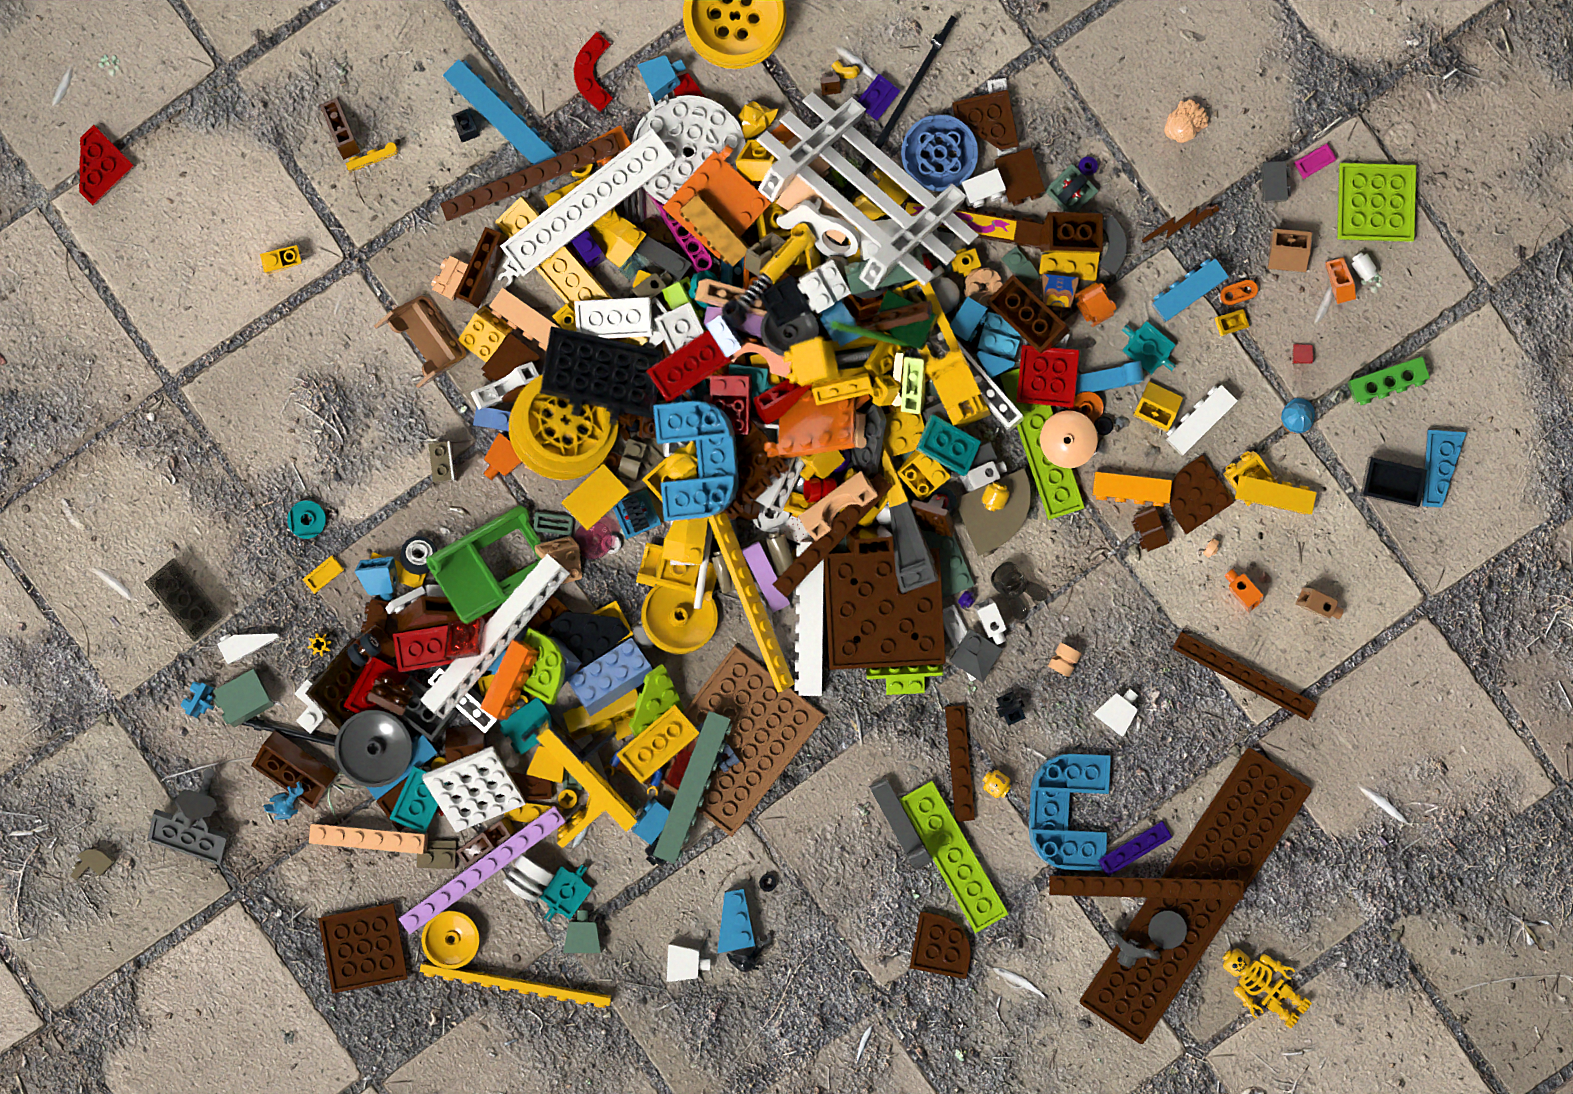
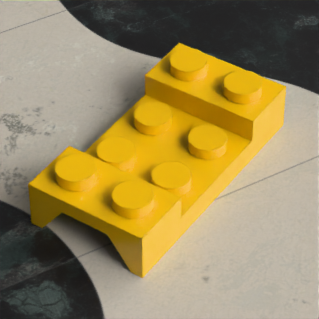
[636,542,717,601]

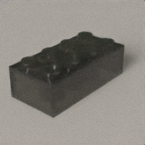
[144,558,226,642]

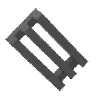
[624,187,644,225]

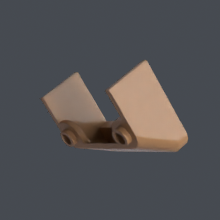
[374,296,466,388]

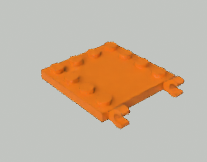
[662,144,771,259]
[764,388,856,459]

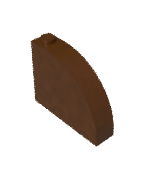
[397,596,494,633]

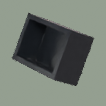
[1360,457,1427,508]

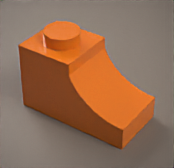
[1325,257,1356,304]

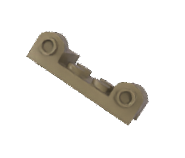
[710,531,793,594]

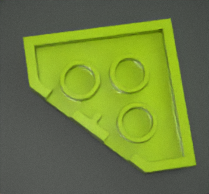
[629,664,685,738]

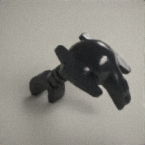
[727,933,772,972]

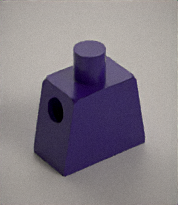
[571,230,606,270]

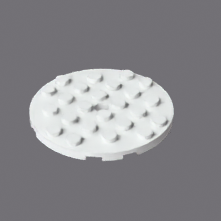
[632,95,746,204]

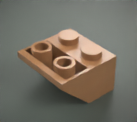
[1268,229,1312,273]

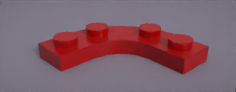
[574,32,613,113]

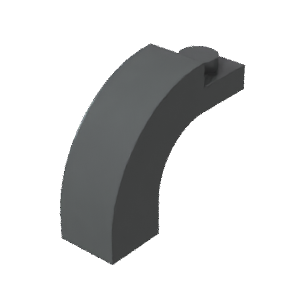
[1089,210,1126,276]

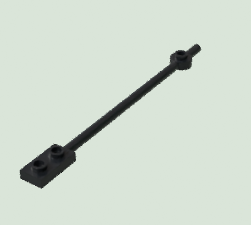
[843,15,957,202]

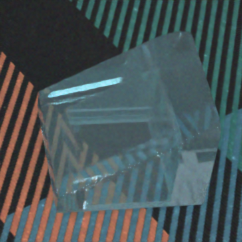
[618,256,642,281]

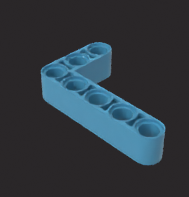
[1075,361,1144,396]

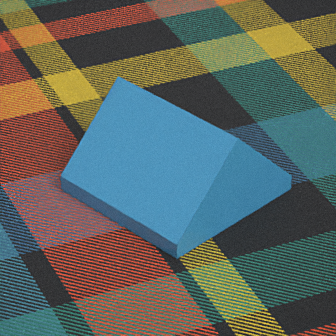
[975,351,1015,380]

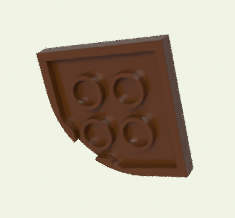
[1169,455,1234,535]
[909,911,970,979]

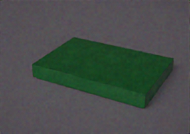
[877,290,938,350]

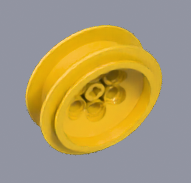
[508,375,618,480]

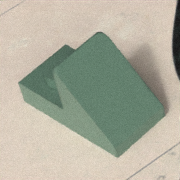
[1001,247,1040,287]

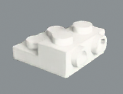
[797,259,851,313]

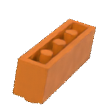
[480,640,539,720]

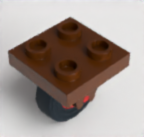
[911,488,958,537]

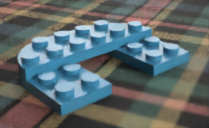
[653,401,739,521]
[1029,754,1111,871]

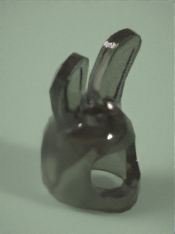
[991,562,1047,620]

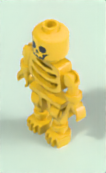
[1222,948,1312,1029]

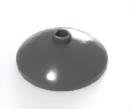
[760,312,819,357]

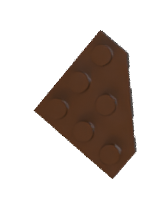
[952,90,1020,151]

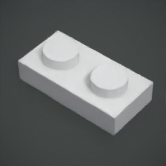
[385,586,426,615]

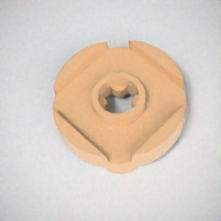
[964,267,1003,307]

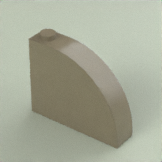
[957,468,1031,558]

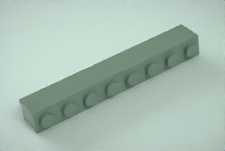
[653,711,733,864]

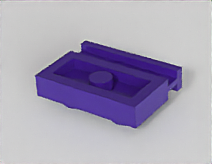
[857,74,901,121]

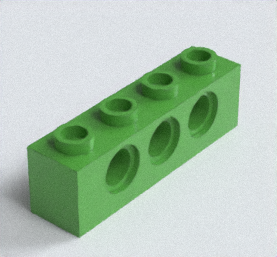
[1347,356,1430,406]

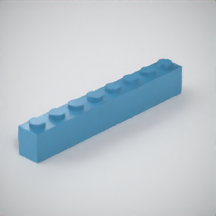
[443,59,561,184]

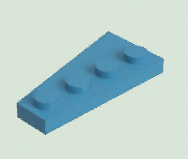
[1422,430,1466,508]

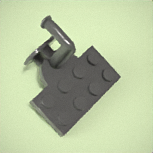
[147,769,228,865]

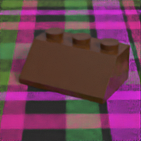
[1040,212,1103,254]

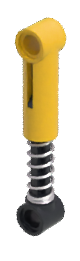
[722,223,816,328]

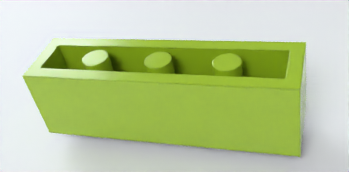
[662,277,708,332]

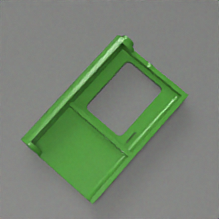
[426,505,541,624]

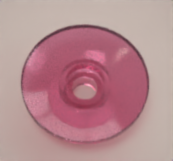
[574,522,612,559]

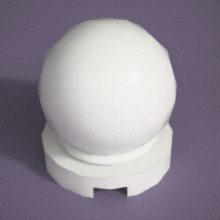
[912,265,960,314]

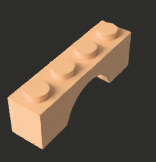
[799,471,878,541]

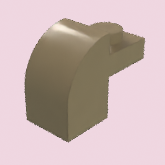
[617,439,647,482]
[70,849,115,881]

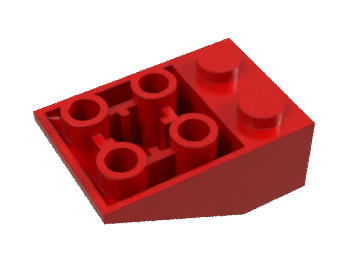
[710,373,752,435]

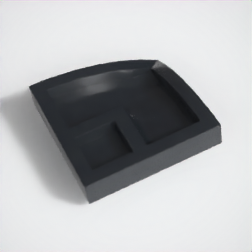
[758,275,812,328]

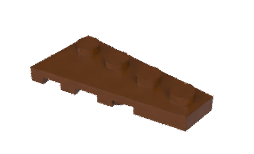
[474,767,552,802]

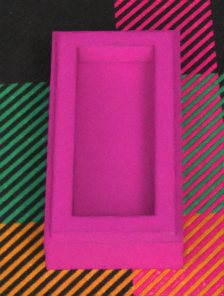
[1294,144,1337,179]

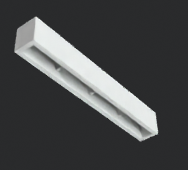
[795,541,823,696]

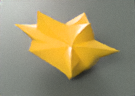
[738,101,778,140]
[664,441,698,481]

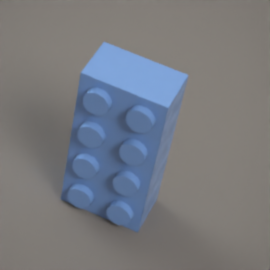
[567,638,652,717]

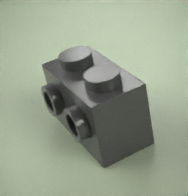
[1261,161,1291,203]

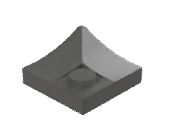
[949,628,1003,683]

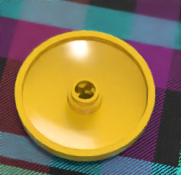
[641,585,718,654]

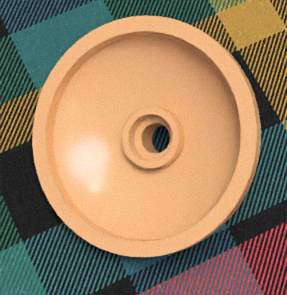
[1040,410,1098,468]

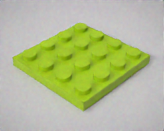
[1337,163,1416,242]

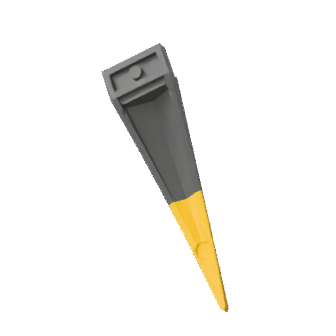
[881,442,939,593]

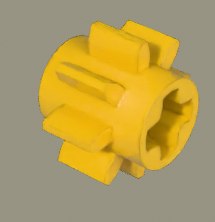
[308,633,332,657]

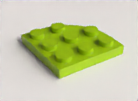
[522,628,565,705]

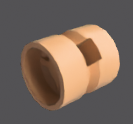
[1048,642,1082,677]

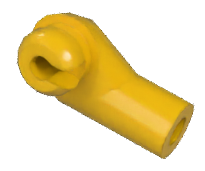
[831,60,860,79]

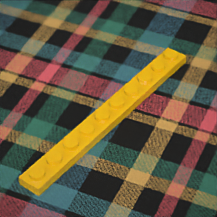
[708,511,794,692]
[420,962,612,1008]

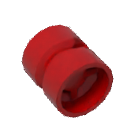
[803,478,837,502]

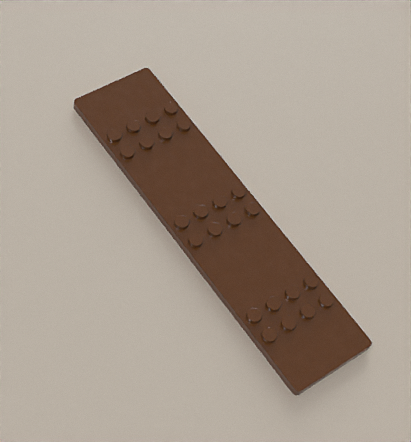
[1079,748,1311,1044]

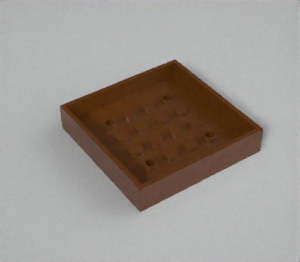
[824,548,946,670]

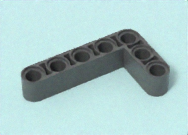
[869,777,932,871]

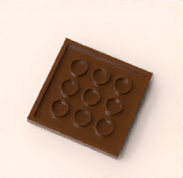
[318,903,408,994]

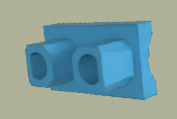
[181,682,215,718]

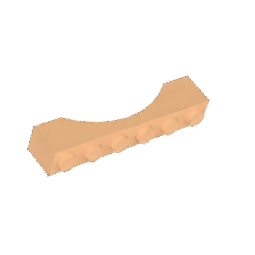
[309,823,428,854]

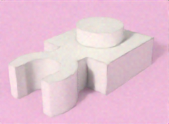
[498,257,521,287]

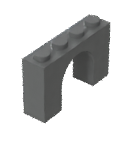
[922,398,997,478]

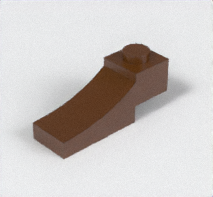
[456,816,517,867]

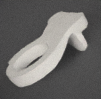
[776,198,861,257]

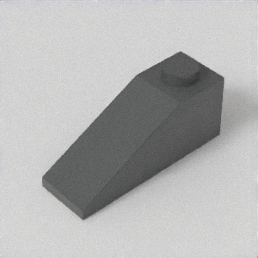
[636,236,694,281]

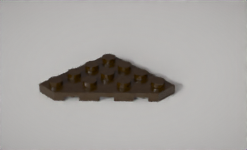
[305,638,366,730]

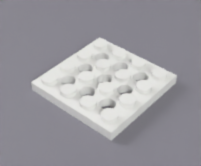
[422,746,526,832]

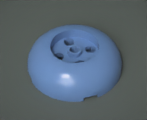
[901,115,978,192]

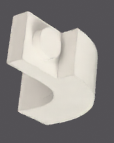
[471,362,539,410]

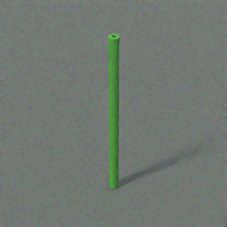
[831,321,917,349]

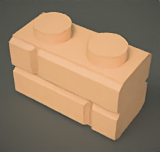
[431,256,468,301]

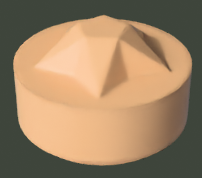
[1203,538,1219,558]

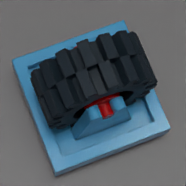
[613,489,662,540]

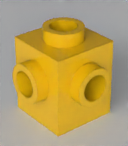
[951,248,981,277]

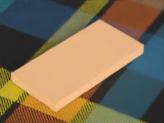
[776,175,862,244]

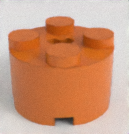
[1074,283,1116,327]

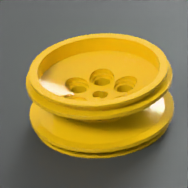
[683,0,787,69]

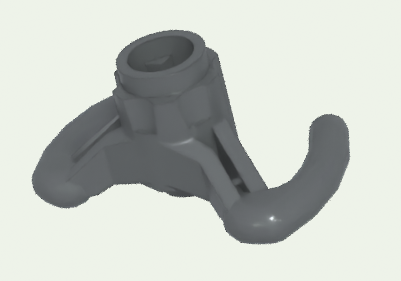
[1108,929,1160,968]

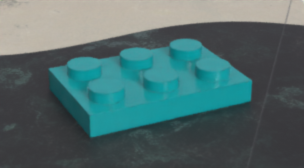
[916,415,981,476]
[389,765,448,834]

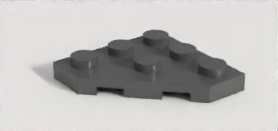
[848,404,886,480]

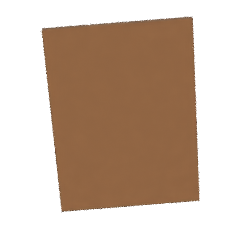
[661,646,826,837]

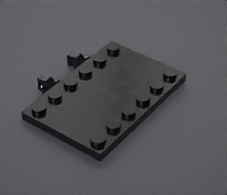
[540,326,663,425]

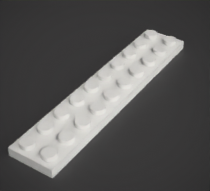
[500,129,676,277]

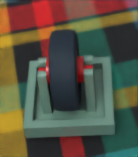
[1045,164,1098,213]

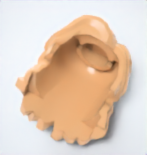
[1164,99,1209,143]

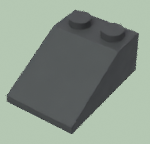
[394,676,459,743]

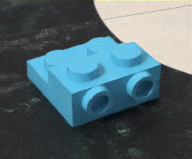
[977,312,1021,360]

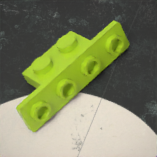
[866,664,943,695]

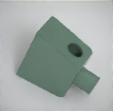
[564,910,601,953]

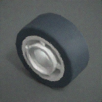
[400,536,437,575]

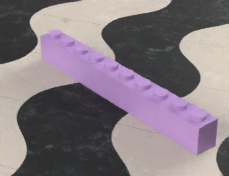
[399,804,567,934]

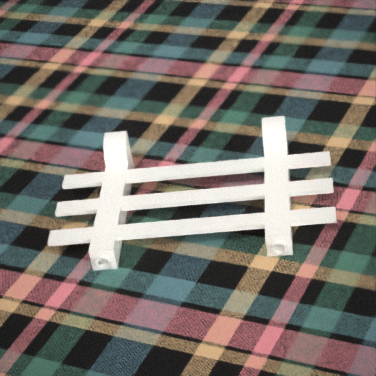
[756,92,978,290]

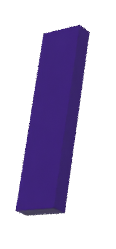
[1097,821,1173,877]

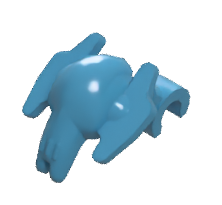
[263,782,303,820]

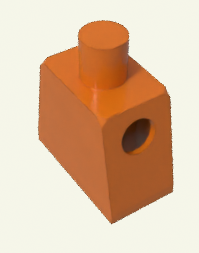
[483,433,523,481]
[1225,569,1264,613]

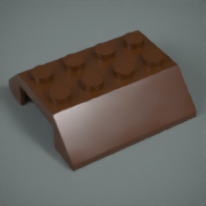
[697,419,790,520]

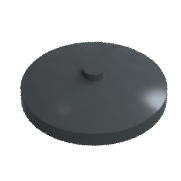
[335,710,412,787]

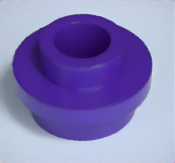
[1078,157,1098,176]
[958,591,975,609]

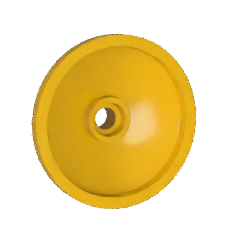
[421,911,480,969]

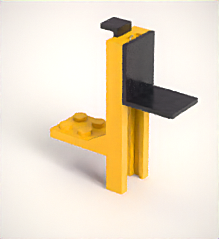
[521,717,637,848]

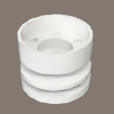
[503,854,555,903]

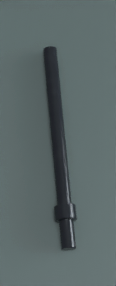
[240,719,336,747]

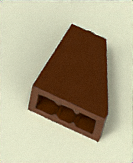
[481,333,541,382]

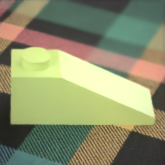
[901,356,926,414]

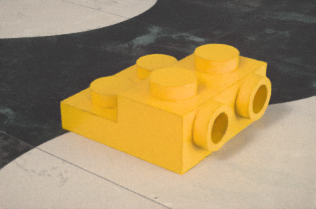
[1223,451,1278,506]

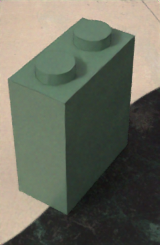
[213,669,275,728]

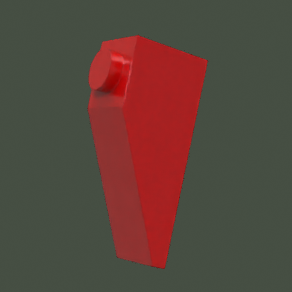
[754,379,813,425]

